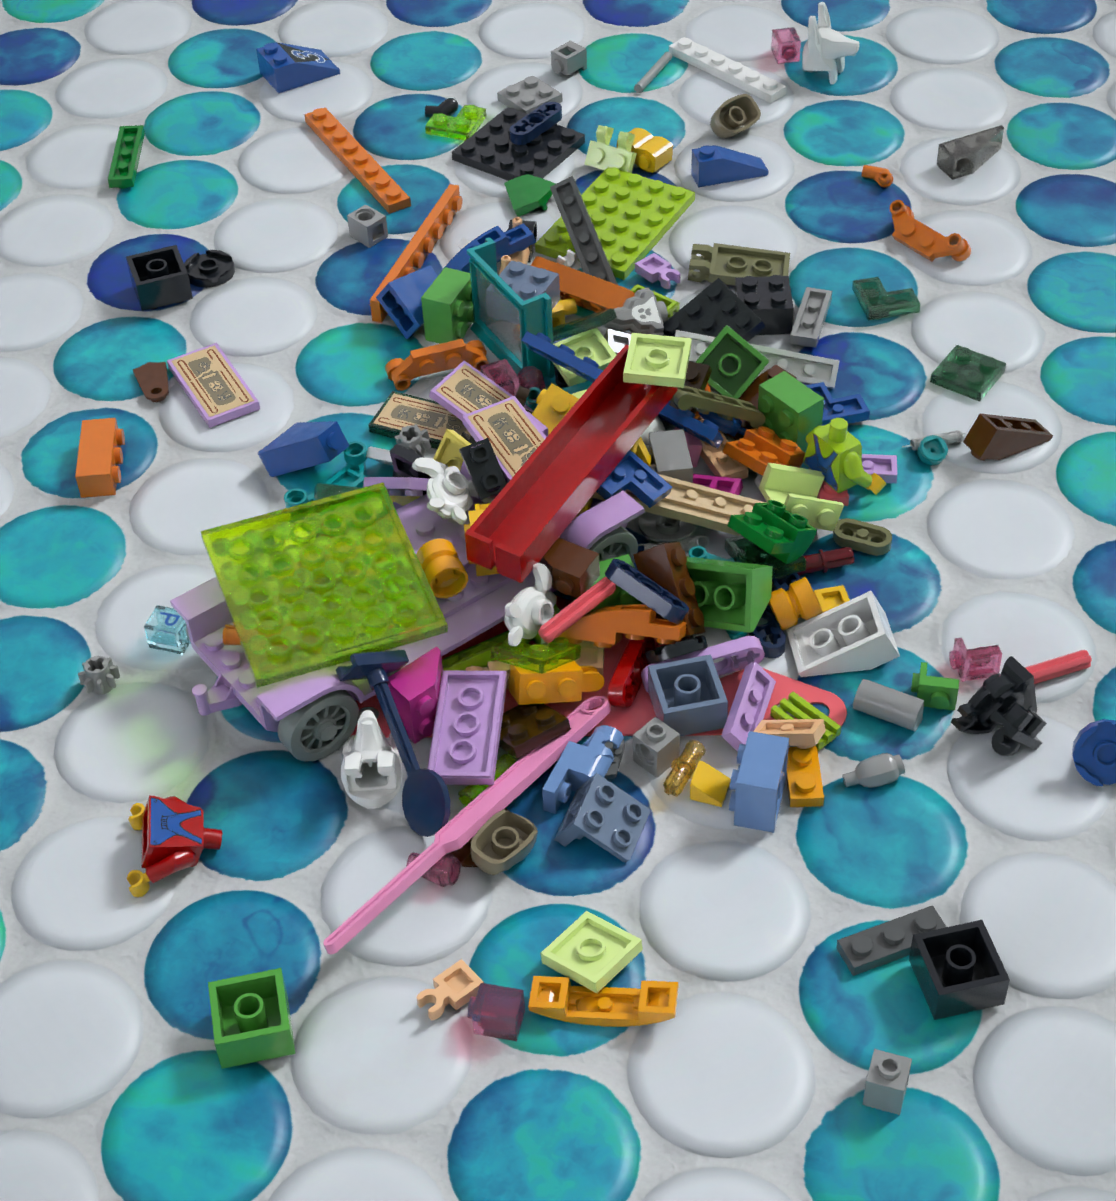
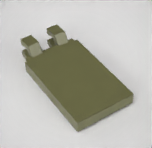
[688,243,790,286]

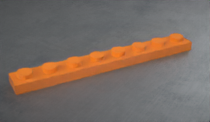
[304,107,411,214]
[370,184,463,323]

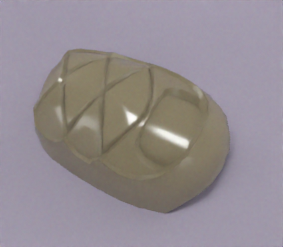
[710,94,761,138]
[470,809,538,876]

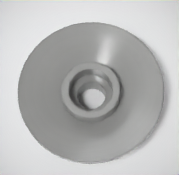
[638,512,698,543]

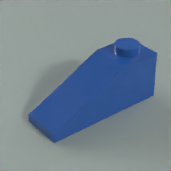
[691,145,769,188]

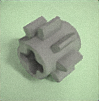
[395,424,431,457]
[78,656,120,695]

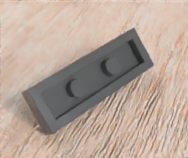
[836,905,947,976]

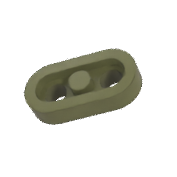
[832,518,892,556]

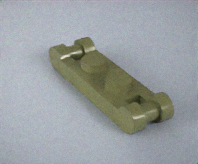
[670,385,765,428]

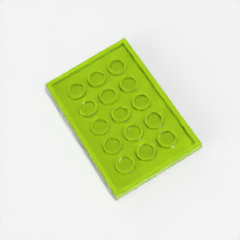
[535,167,695,280]

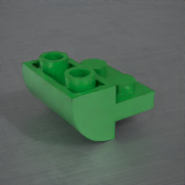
[727,500,817,564]

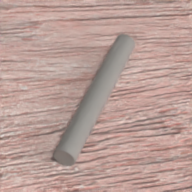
[634,51,673,93]

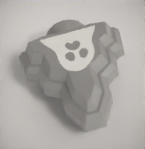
[603,287,668,336]

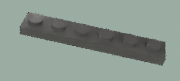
[550,176,618,285]

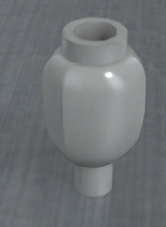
[842,753,905,788]

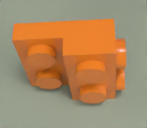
[722,426,805,476]

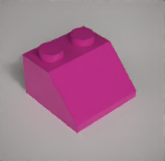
[388,646,443,744]

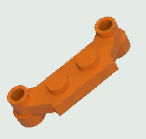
[889,200,971,262]
[385,339,489,391]

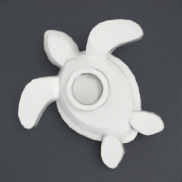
[412,458,495,525]
[504,563,557,654]

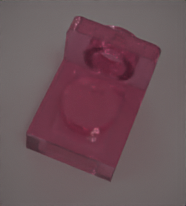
[949,637,1002,682]

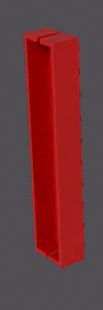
[465,344,678,583]

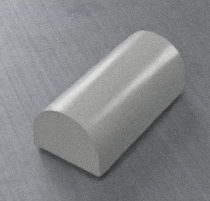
[853,679,924,731]

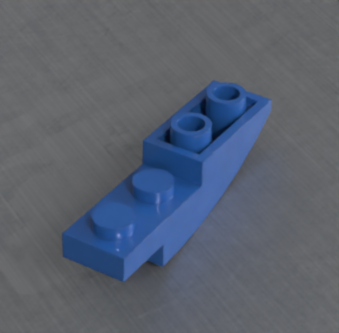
[441,223,536,273]

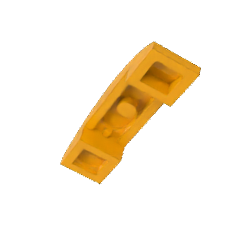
[528,976,679,1027]

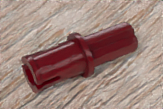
[792,547,854,575]

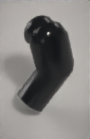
[425,98,459,119]

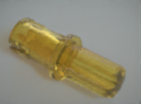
[663,740,706,797]

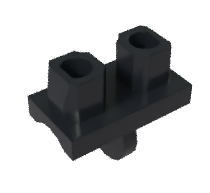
[459,438,507,501]
[989,702,1047,756]

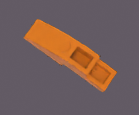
[558,604,687,648]

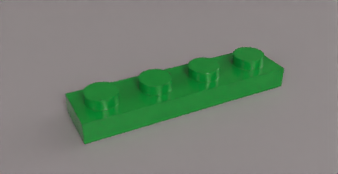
[108,125,145,189]

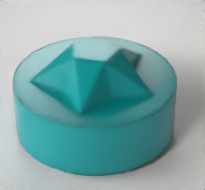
[917,435,948,466]

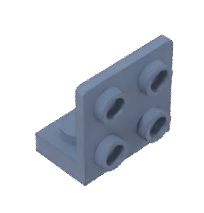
[554,773,650,863]

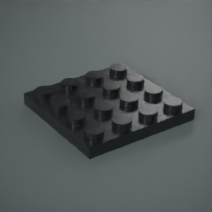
[452,107,585,181]

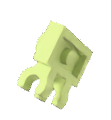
[584,125,637,173]

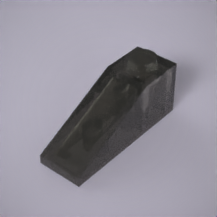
[936,125,1004,180]

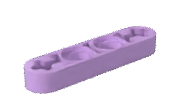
[641,636,765,692]

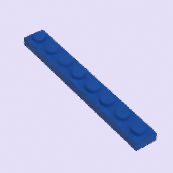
[521,331,724,449]

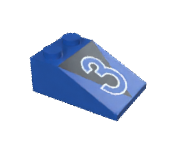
[256,42,340,93]

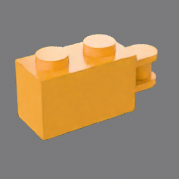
[509,658,605,705]

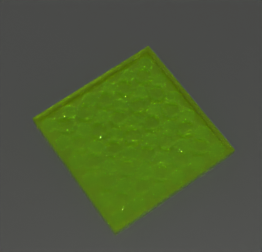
[200,482,448,688]

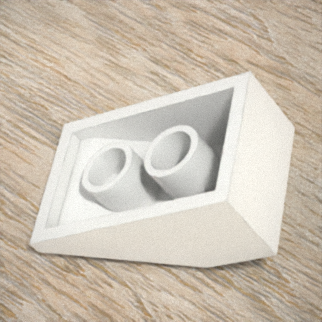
[786,591,900,677]

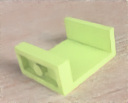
[759,462,844,531]

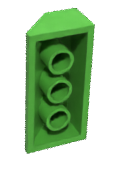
[686,557,773,633]

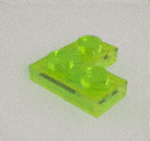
[425,105,487,141]
[491,637,581,674]

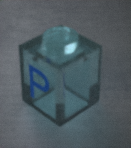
[144,605,191,655]

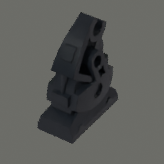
[951,656,1037,734]

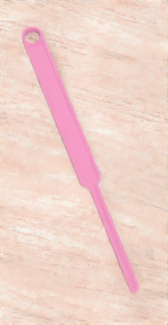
[323,696,611,955]

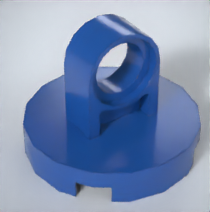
[1072,719,1116,786]

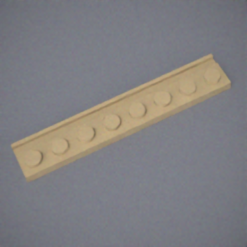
[592,474,766,538]

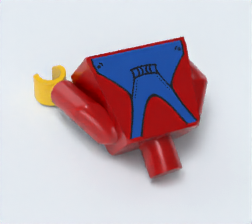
[127,795,222,897]

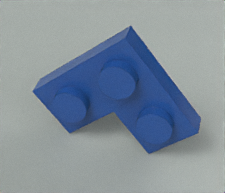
[806,382,870,426]
[596,450,672,508]

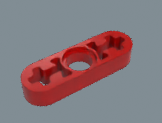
[608,636,655,707]

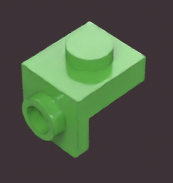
[911,662,959,710]

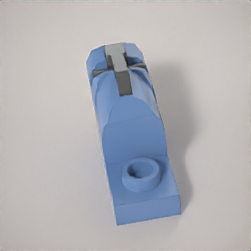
[542,725,625,814]

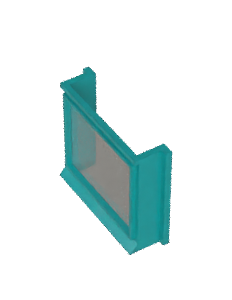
[467,237,555,386]

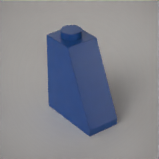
[376,265,438,339]
[258,421,350,477]

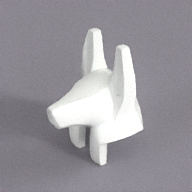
[802,2,859,84]
[341,710,402,809]

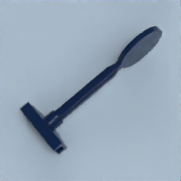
[336,650,451,837]

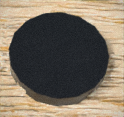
[184,250,235,288]
[645,635,708,664]

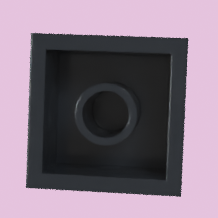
[126,245,193,311]
[735,275,794,335]
[909,920,1010,1020]

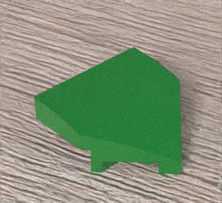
[504,174,556,217]

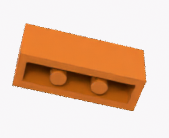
[75,418,125,498]

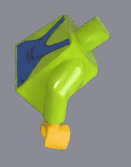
[803,418,886,495]

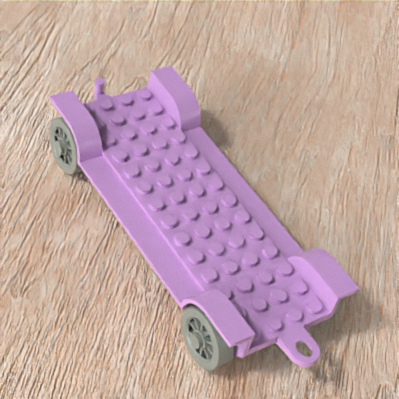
[170,412,645,762]

